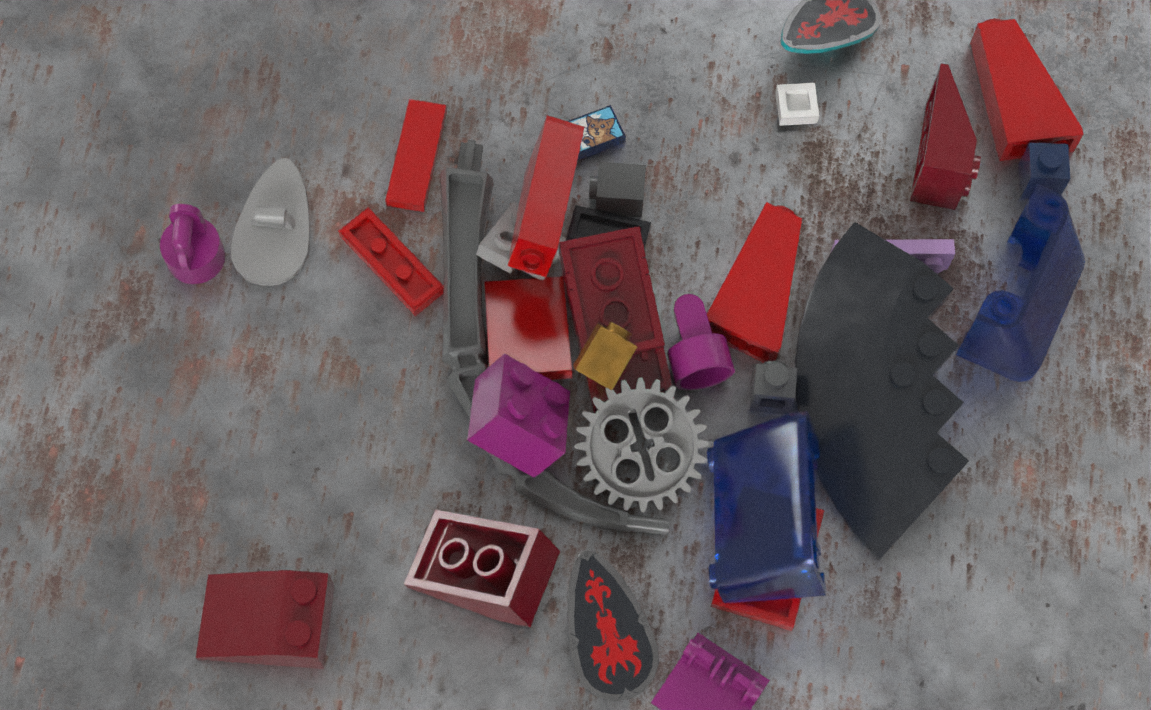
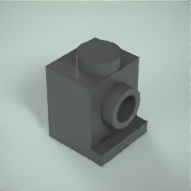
[749,361,797,415]

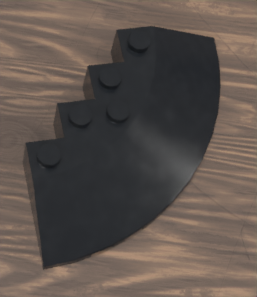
[795,222,969,560]

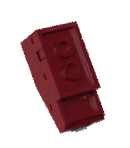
[559,226,674,414]

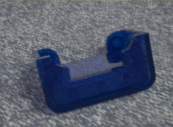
[956,184,1085,382]
[707,411,826,603]

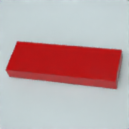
[385,99,447,212]
[338,207,443,316]

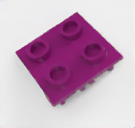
[651,633,770,710]

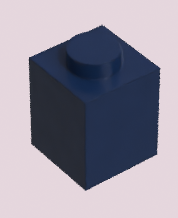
[1018,143,1071,200]

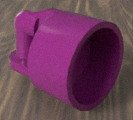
[160,204,225,284]
[667,294,735,390]

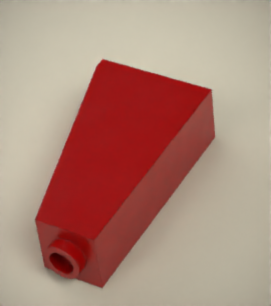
[970,18,1084,161]
[507,115,584,277]
[707,202,802,363]

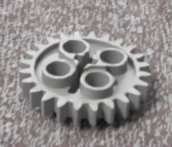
[574,378,709,513]

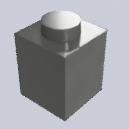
[589,162,646,217]

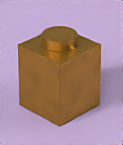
[573,321,637,390]

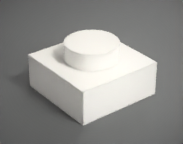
[775,83,819,126]

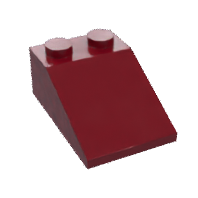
[910,63,981,210]
[404,509,560,627]
[196,570,335,669]

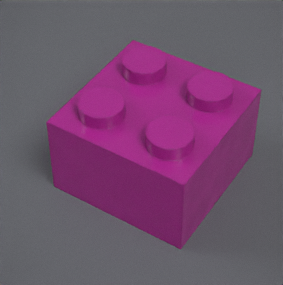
[467,353,570,478]

